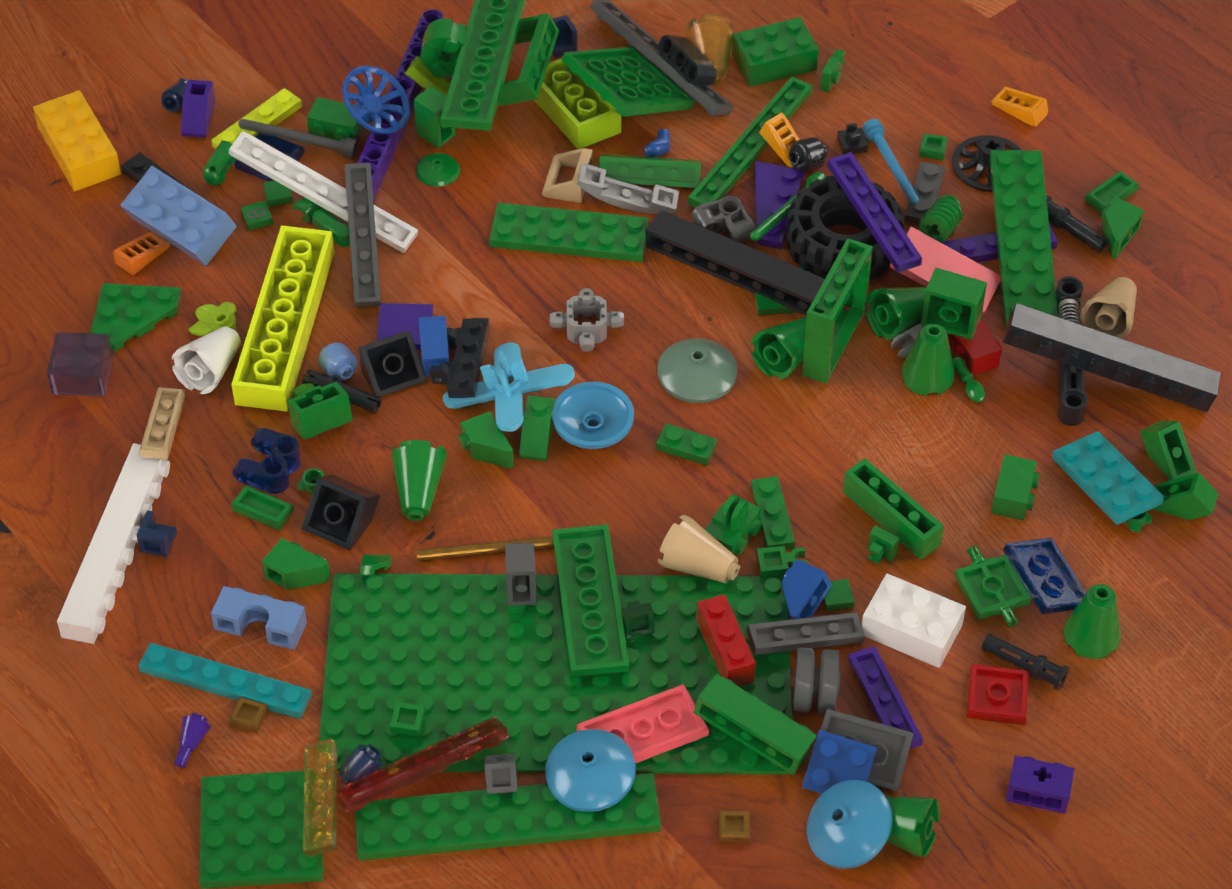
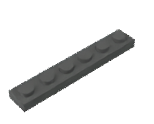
[345,163,381,307]

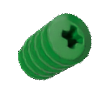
[919,195,963,243]

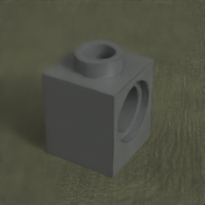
[485,753,518,794]

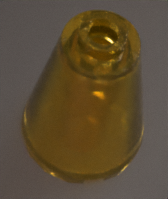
[685,14,734,86]

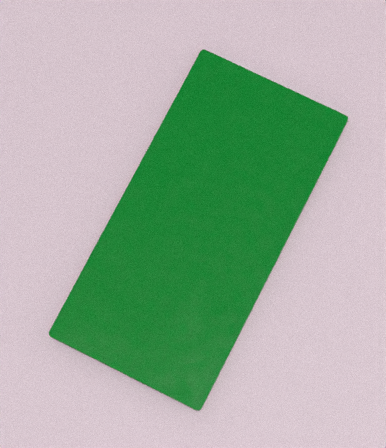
[317,573,792,775]

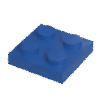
[802,730,877,794]

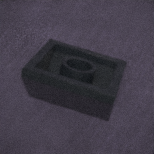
[359,330,426,397]

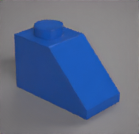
[419,316,449,377]
[782,559,832,619]

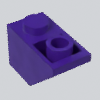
[181,80,216,138]

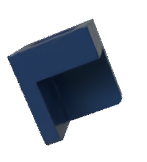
[552,15,577,58]
[137,510,177,557]

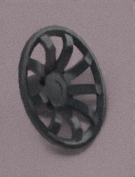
[952,135,1021,192]

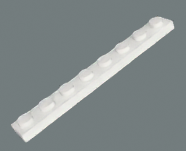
[229,131,418,253]

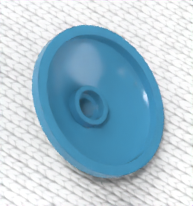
[552,382,634,449]
[545,729,636,812]
[807,780,892,869]

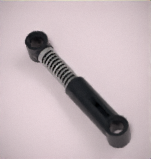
[1056,276,1088,426]

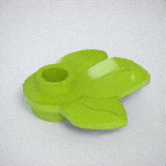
[188,301,237,336]

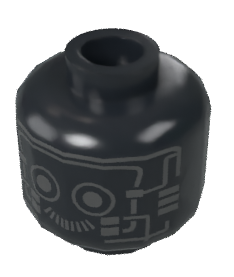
[789,137,827,172]

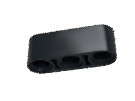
[658,35,717,86]

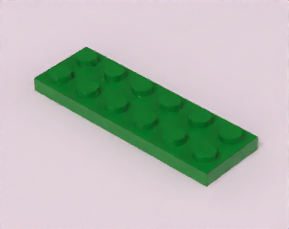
[489,203,649,262]
[552,524,629,677]

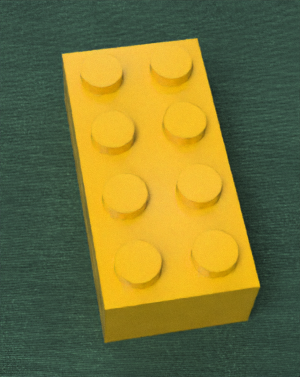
[33,90,121,192]

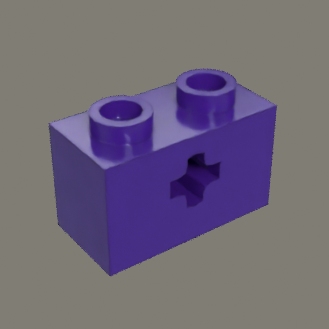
[1006,755,1075,814]

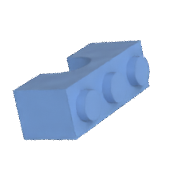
[211,586,307,650]

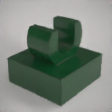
[622,601,655,638]

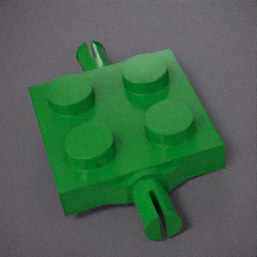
[954,545,1031,628]

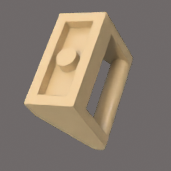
[542,148,592,203]

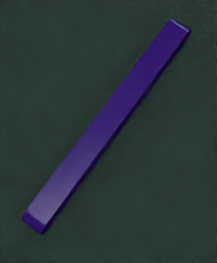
[357,9,443,202]

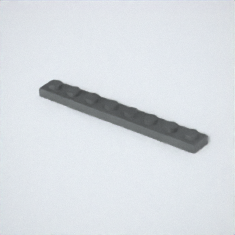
[590,0,734,116]

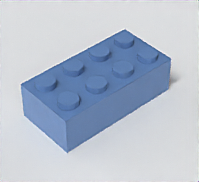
[120,166,237,267]

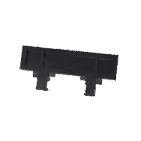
[430,318,490,398]

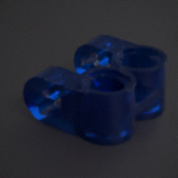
[232,428,301,494]

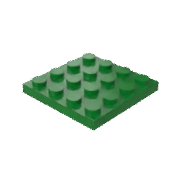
[561,47,695,117]
[199,769,324,889]

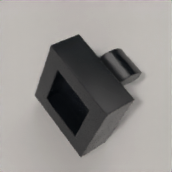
[837,123,868,155]

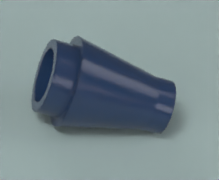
[161,79,188,112]

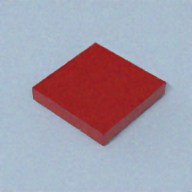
[966,664,1029,725]

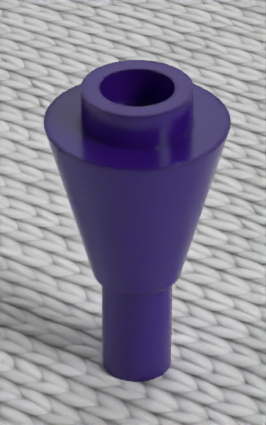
[174,713,211,768]

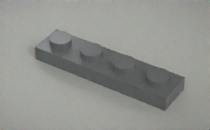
[746,612,865,655]

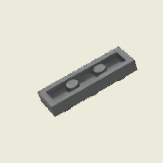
[904,161,946,225]

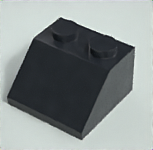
[301,475,380,550]

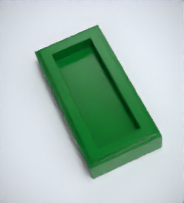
[1085,171,1139,213]
[231,485,294,531]

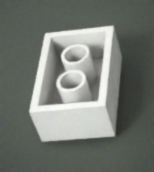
[862,574,966,668]

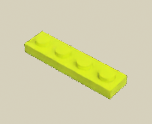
[211,88,302,149]

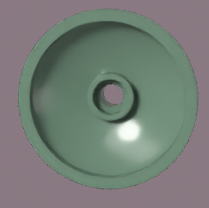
[657,338,737,403]

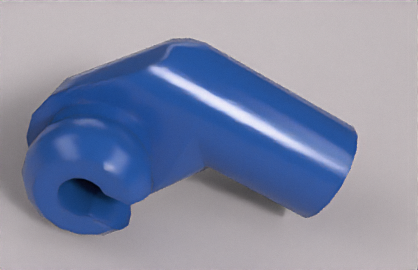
[644,129,670,157]

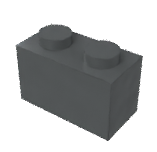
[505,542,536,606]

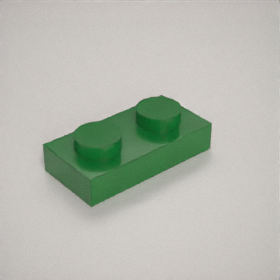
[656,423,717,466]

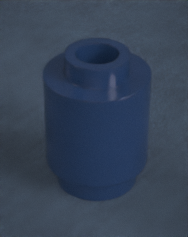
[338,744,382,789]

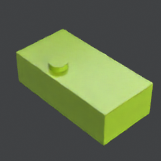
[534,58,621,149]

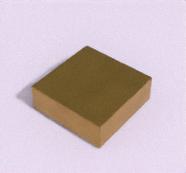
[229,697,268,734]
[719,811,750,843]

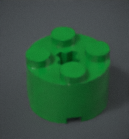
[421,18,467,78]

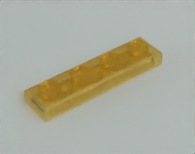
[303,739,337,857]

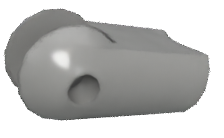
[891,323,924,358]

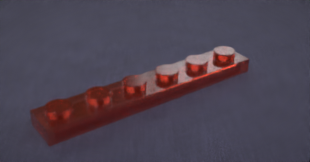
[334,716,510,813]

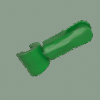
[292,197,350,247]

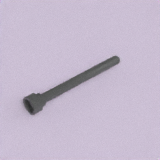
[238,119,357,159]

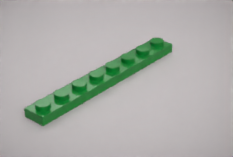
[688,76,813,208]

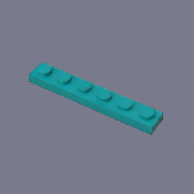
[138,642,312,720]

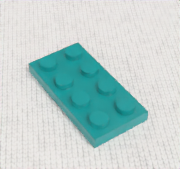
[1052,431,1163,525]

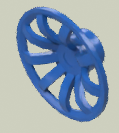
[342,66,410,134]

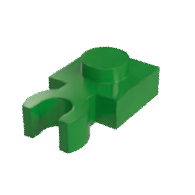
[820,49,846,92]
[756,546,808,578]

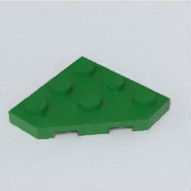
[88,283,182,351]

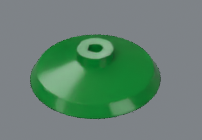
[415,153,460,187]

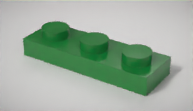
[750,476,795,550]

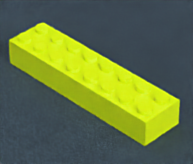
[231,225,334,412]

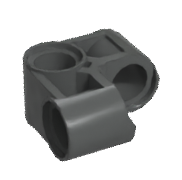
[691,196,756,243]

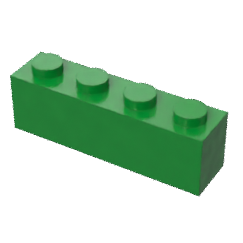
[843,458,944,560]
[693,673,817,776]

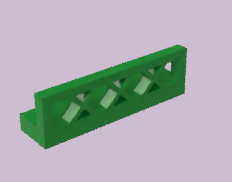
[599,154,702,188]

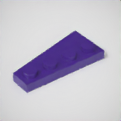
[755,161,804,249]

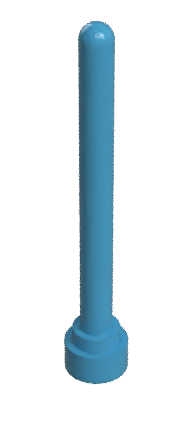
[862,119,919,205]

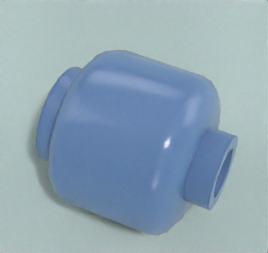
[318,342,358,382]

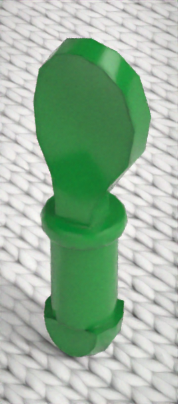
[952,356,985,403]

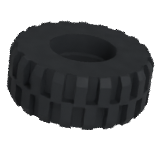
[786,176,904,281]

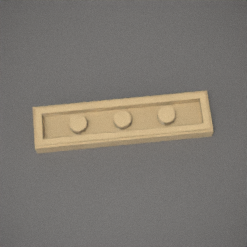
[140,387,185,459]

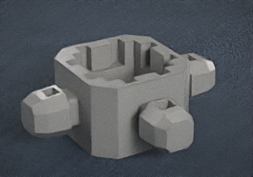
[550,288,624,351]

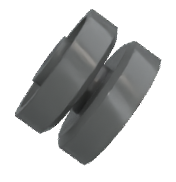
[793,647,841,714]

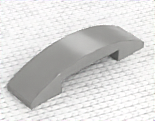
[577,163,679,214]

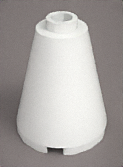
[172,327,241,394]

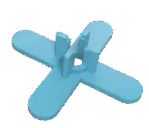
[443,343,575,432]

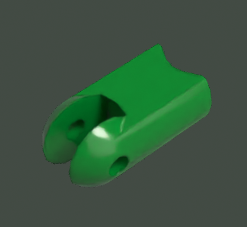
[203,140,236,185]

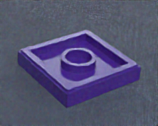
[377,303,433,350]

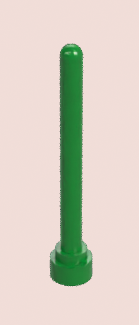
[750,172,826,241]

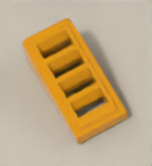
[992,86,1048,127]
[759,112,800,168]

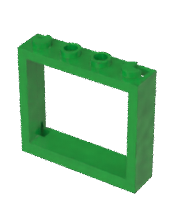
[498,13,559,106]
[802,238,873,384]

